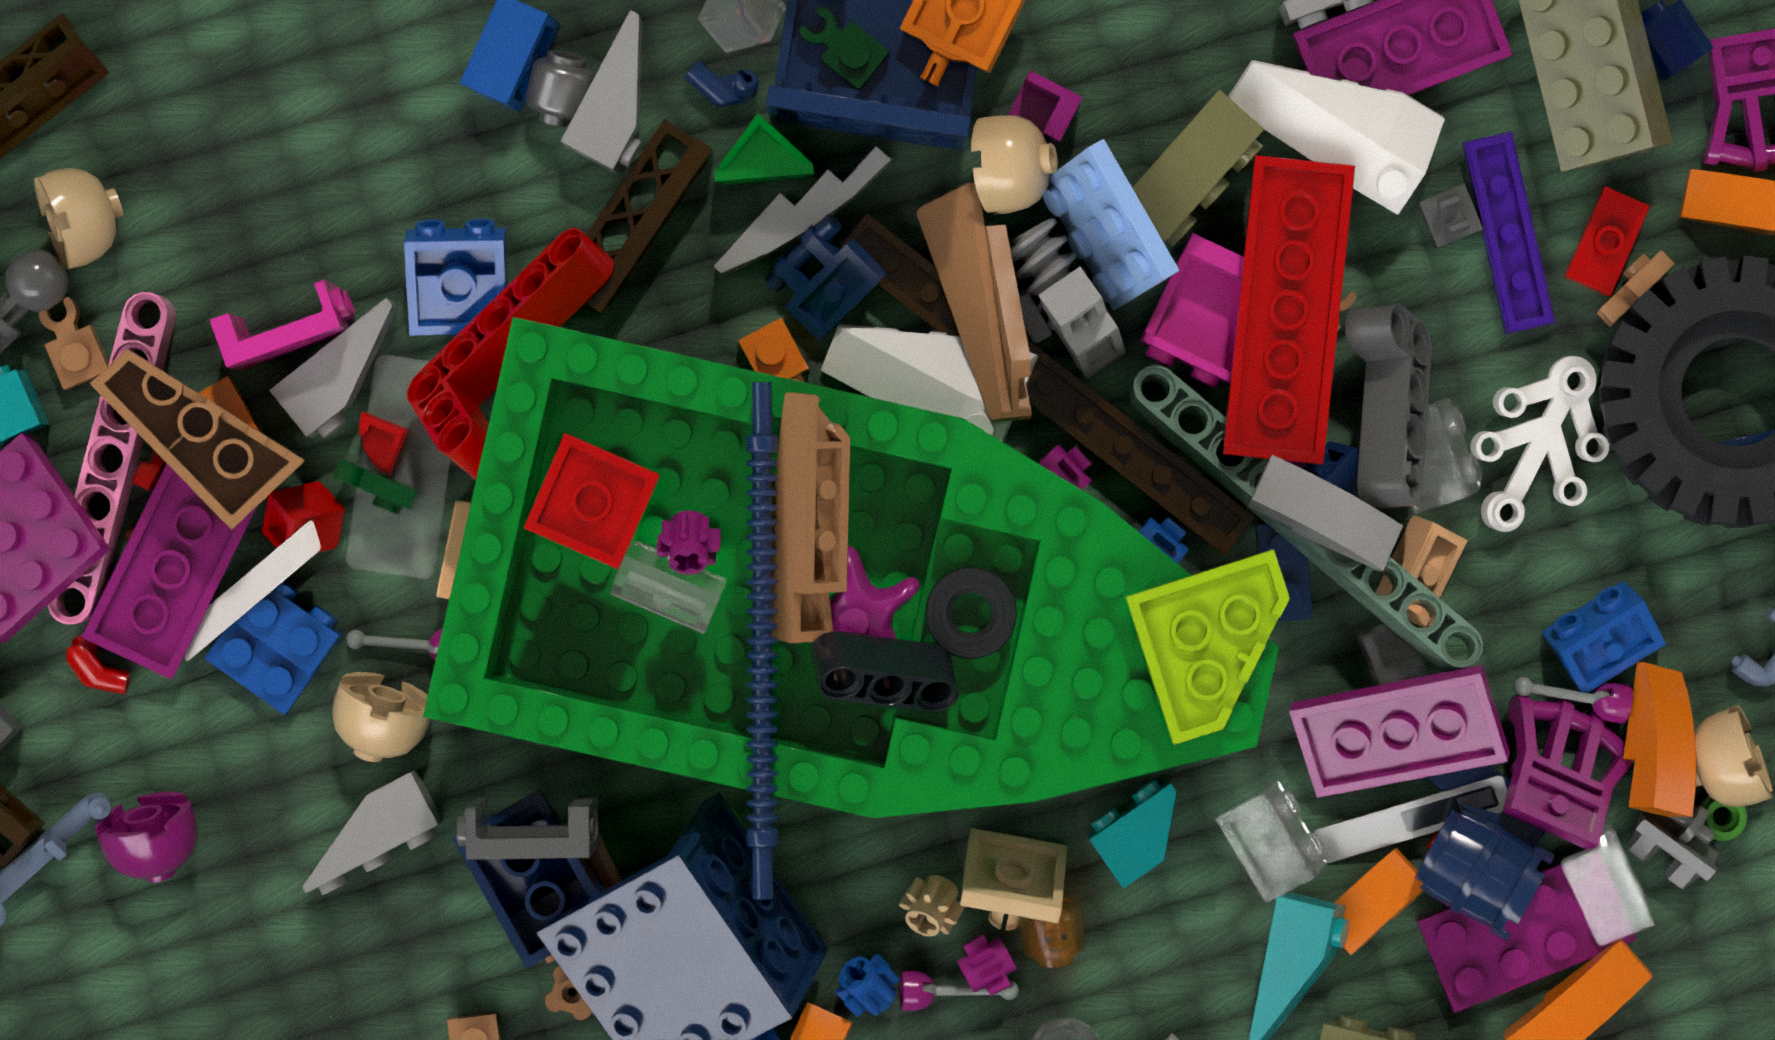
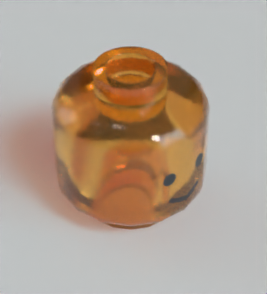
[1019,895,1085,968]

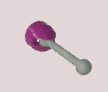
[346,628,443,661]
[1513,677,1633,724]
[900,971,1019,1011]

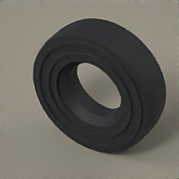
[925,567,1017,659]

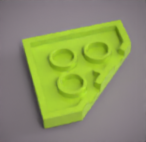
[1125,549,1290,745]

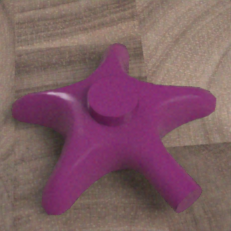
[829,546,919,639]

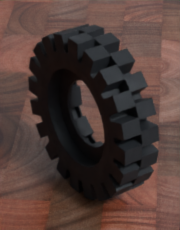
[1598,255,1775,528]

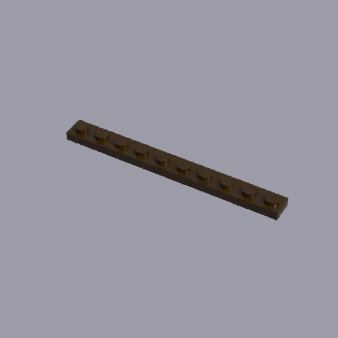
[839,213,1255,556]

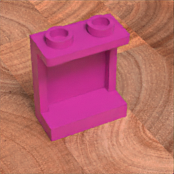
[1139,233,1243,389]
[210,280,356,371]

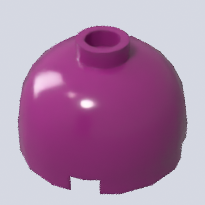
[94,791,198,883]

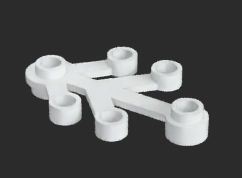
[1470,356,1609,532]

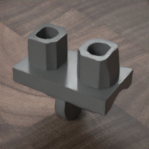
[1627,804,1719,889]

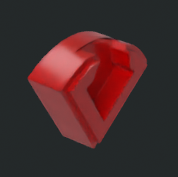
[359,411,410,475]
[132,449,166,491]

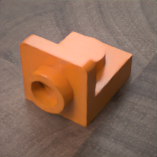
[738,318,809,382]

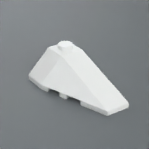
[1228,60,1445,215]
[821,324,1038,443]

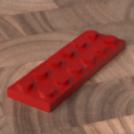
[1222,155,1355,465]

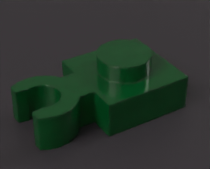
[799,6,890,91]
[333,459,422,515]

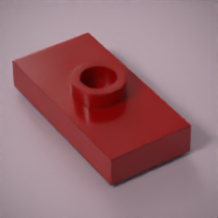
[1563,186,1650,297]

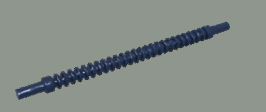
[746,382,778,900]

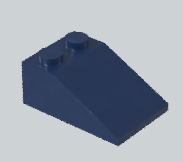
[452,789,606,969]

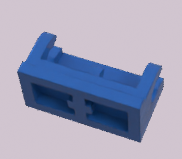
[459,0,561,113]

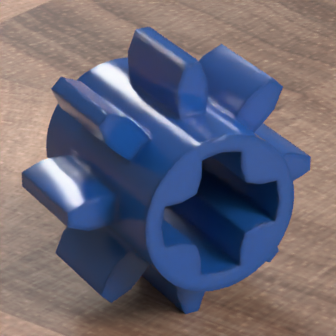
[1138,517,1189,564]
[835,954,900,1017]

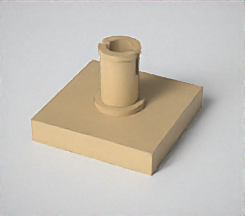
[960,828,1067,930]

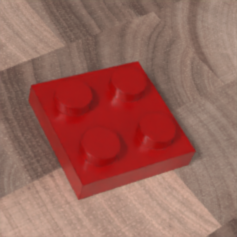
[523,433,661,569]

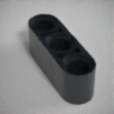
[811,631,960,712]

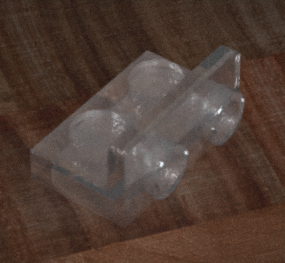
[1412,398,1482,514]
[1215,780,1327,903]

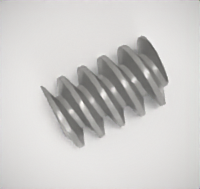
[1009,218,1087,331]

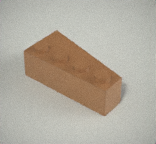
[90,349,305,530]

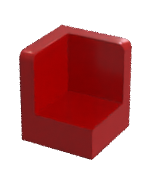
[262,482,345,552]

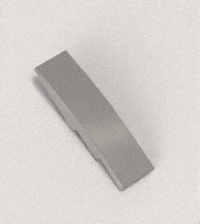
[714,146,891,276]

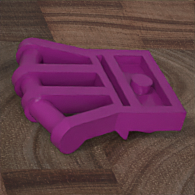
[1703,29,1775,173]
[1503,695,1634,850]

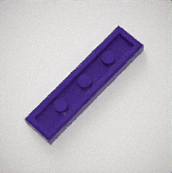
[1462,131,1555,334]

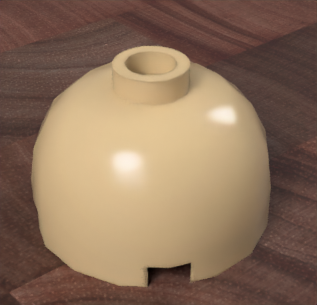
[971,115,1058,215]
[34,168,123,269]
[332,672,431,762]
[1694,705,1773,807]

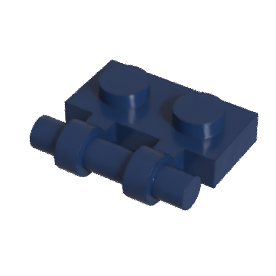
[765,214,887,341]

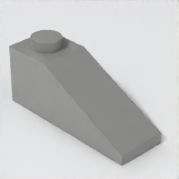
[561,10,642,173]
[269,298,398,439]

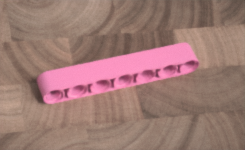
[47,292,176,625]

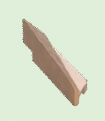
[917,182,1031,422]
[772,392,850,643]

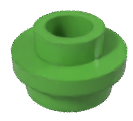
[1700,795,1747,841]

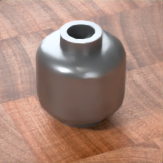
[526,50,595,127]

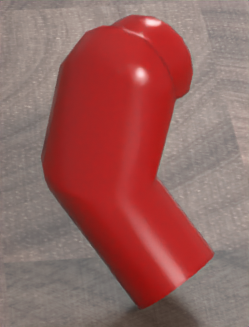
[66,635,131,695]

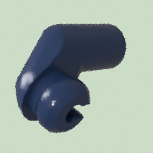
[684,60,759,107]

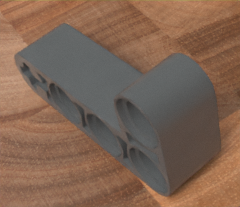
[1345,303,1432,509]

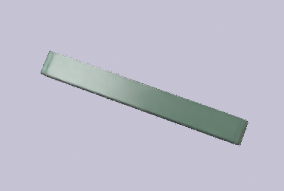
[1129,365,1483,672]

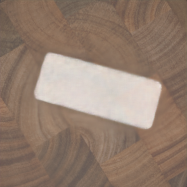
[346,355,451,579]

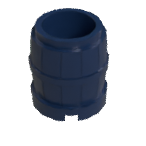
[1414,809,1554,942]

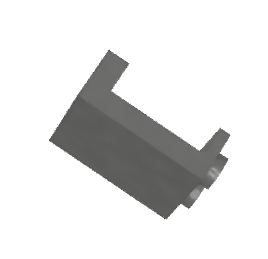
[457,795,599,860]

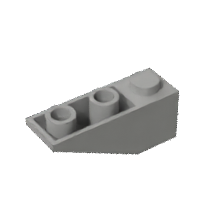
[302,769,443,895]

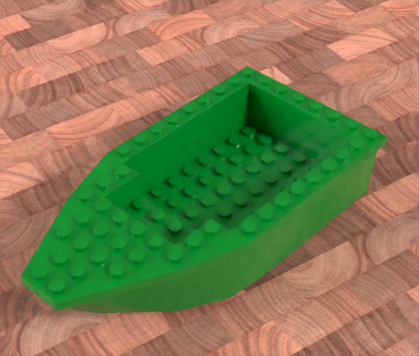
[423,317,1279,818]

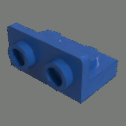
[1542,582,1666,693]

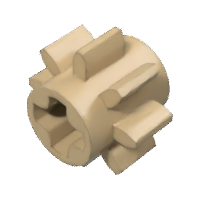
[899,875,965,936]

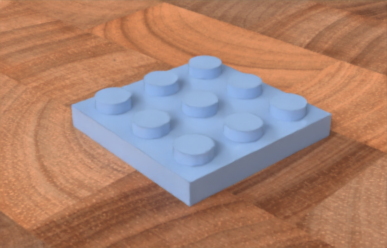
[1043,139,1180,311]

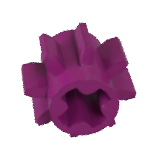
[1038,444,1092,490]
[657,511,721,575]
[957,934,1017,996]

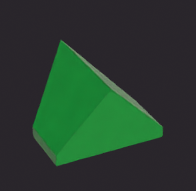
[714,114,814,186]

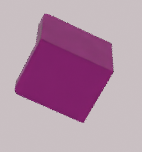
[1008,71,1083,146]

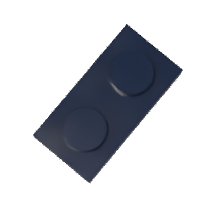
[1255,524,1312,622]

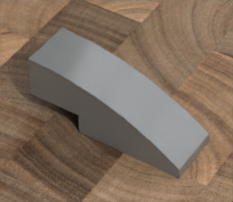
[1038,267,1126,380]
[1247,455,1403,572]

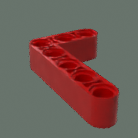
[407,228,614,479]

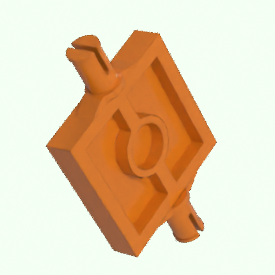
[899,0,1026,87]

